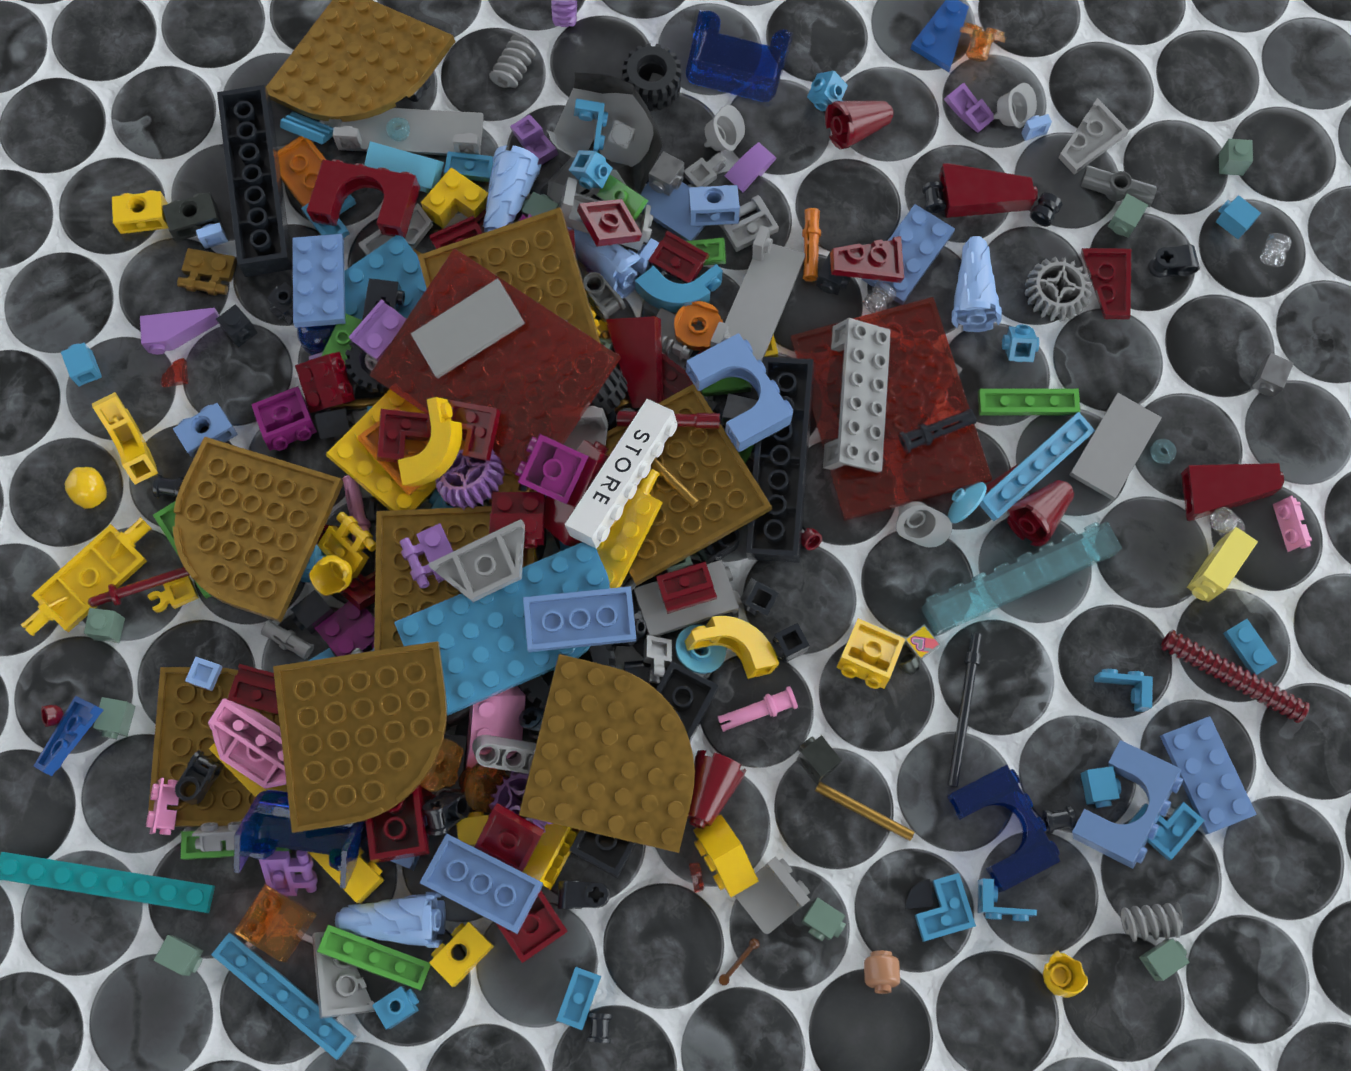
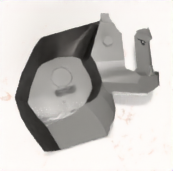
[547,72,663,204]

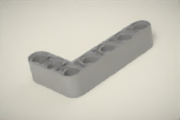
[472,735,536,774]

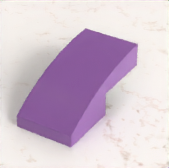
[944,83,994,133]
[510,114,558,165]
[725,142,777,193]

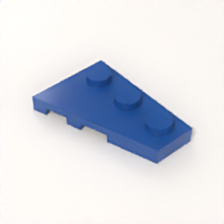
[911,0,969,72]
[34,696,103,776]

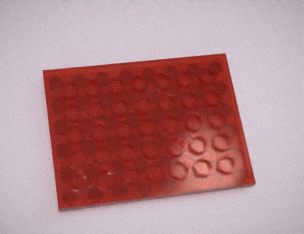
[370,248,621,474]
[791,297,992,521]

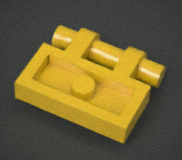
[317,512,376,578]

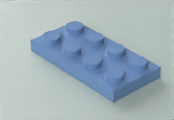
[862,204,955,305]
[293,234,346,328]
[523,586,636,652]
[1160,716,1257,835]
[420,833,543,934]

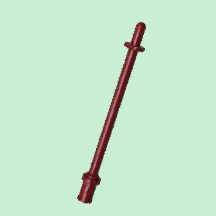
[88,567,190,607]

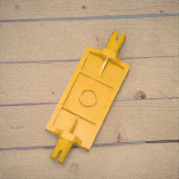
[596,469,662,588]
[21,517,152,636]

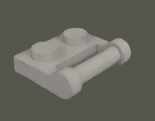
[719,195,779,252]

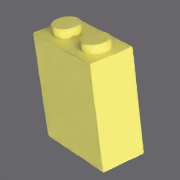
[1187,527,1258,602]

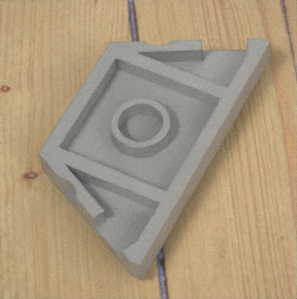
[428,519,525,602]

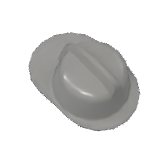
[993,83,1037,128]
[704,105,745,151]
[896,501,952,548]

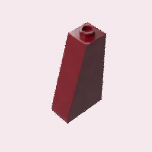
[939,163,1038,218]
[606,316,663,409]
[545,439,610,547]
[1181,463,1284,521]

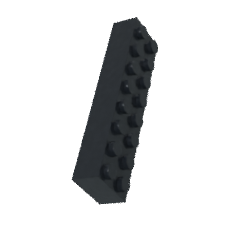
[217,85,293,277]
[746,357,815,563]
[569,661,718,878]

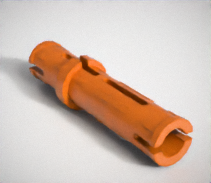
[802,208,821,281]

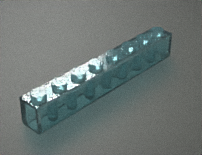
[922,521,1122,636]

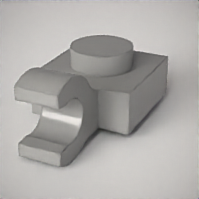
[684,153,726,187]
[643,635,672,684]

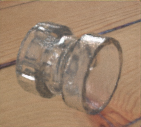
[1260,233,1292,267]
[863,281,896,316]
[1210,507,1245,537]

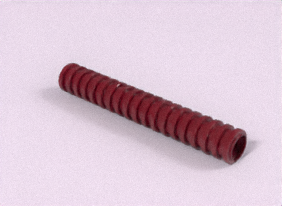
[1161,629,1310,723]

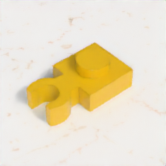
[147,576,199,613]

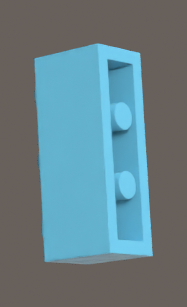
[364,141,444,193]

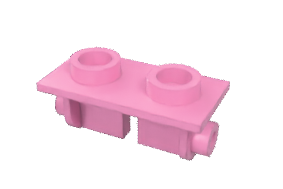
[1273,496,1312,552]
[146,778,179,835]

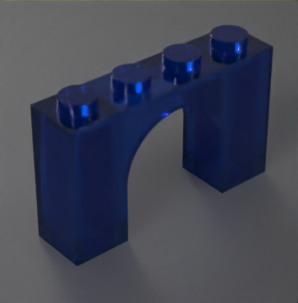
[947,765,1061,893]

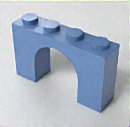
[685,333,793,452]
[1072,740,1183,869]

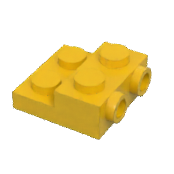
[836,618,905,689]

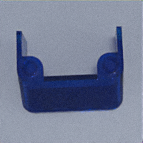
[234,790,365,889]

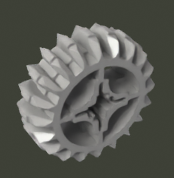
[1025,256,1092,322]

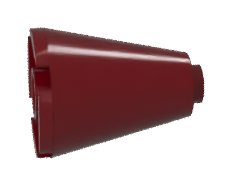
[825,101,893,149]
[1007,480,1074,546]
[687,750,747,829]

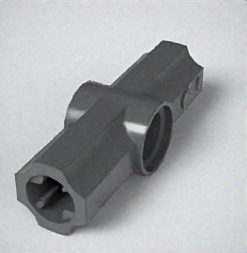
[1080,165,1157,207]

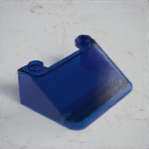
[686,9,794,102]

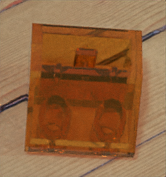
[234,884,317,962]

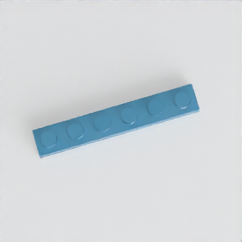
[979,412,1095,521]
[211,932,357,1060]

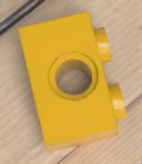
[112,190,168,234]
[429,922,494,987]

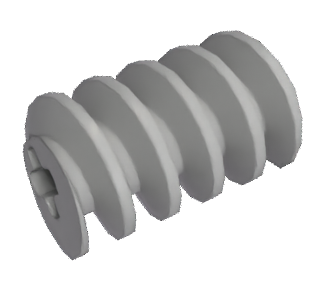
[489,35,536,88]
[1121,902,1183,942]

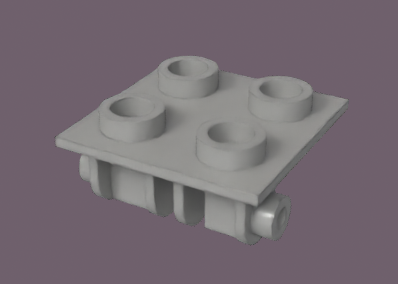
[656,308,704,369]

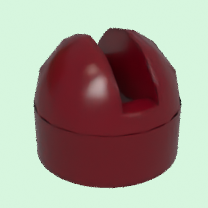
[801,528,822,550]
[41,705,63,727]

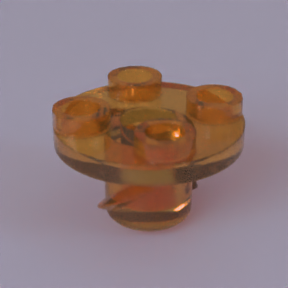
[960,22,1006,62]
[420,739,464,792]
[458,763,510,813]

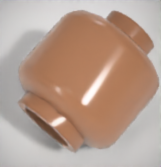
[864,950,900,994]

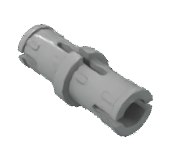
[261,620,314,660]

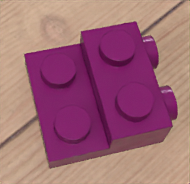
[251,386,317,451]
[515,434,589,504]
[315,601,375,656]

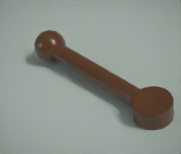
[719,938,760,985]

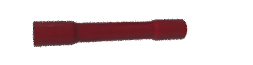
[617,411,720,429]

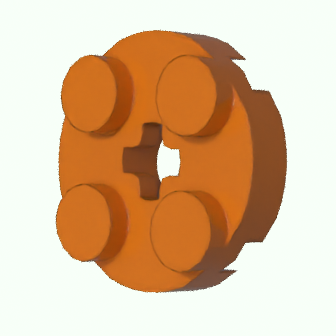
[674,301,723,351]

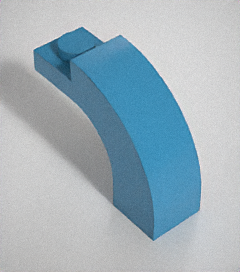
[635,264,723,313]

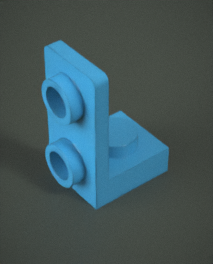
[574,99,608,153]
[1094,669,1153,712]
[977,878,1037,921]

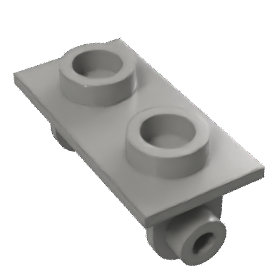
[192,821,254,852]

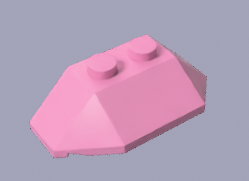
[465,686,526,771]
[208,699,286,789]

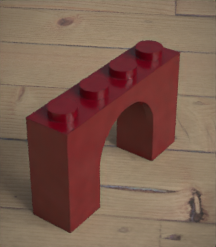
[306,159,420,239]

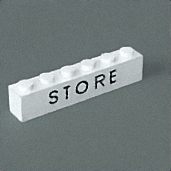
[565,399,677,549]

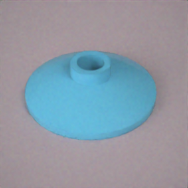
[947,482,987,523]
[675,625,726,674]

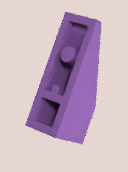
[140,308,220,355]

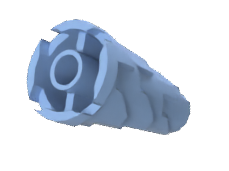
[483,145,541,232]
[567,227,647,299]
[952,236,1002,332]
[335,892,446,948]

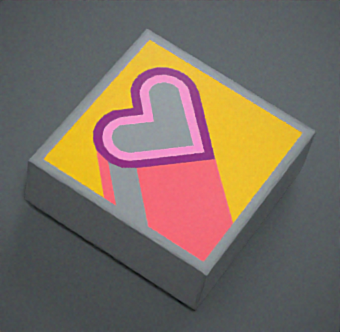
[904,624,941,660]

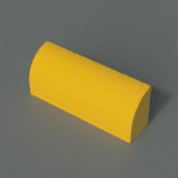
[523,823,580,890]

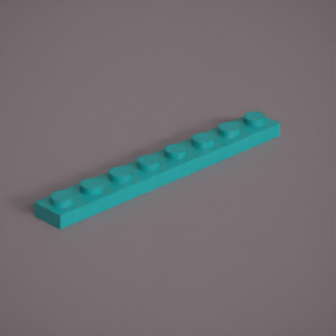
[0,852,215,913]

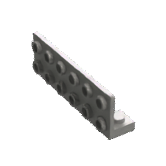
[333,108,484,156]
[710,226,805,361]
[823,318,891,473]

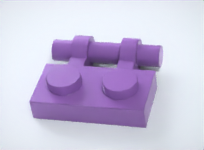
[400,524,453,589]
[259,848,318,896]

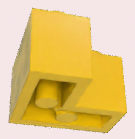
[421,167,488,229]
[693,814,759,897]

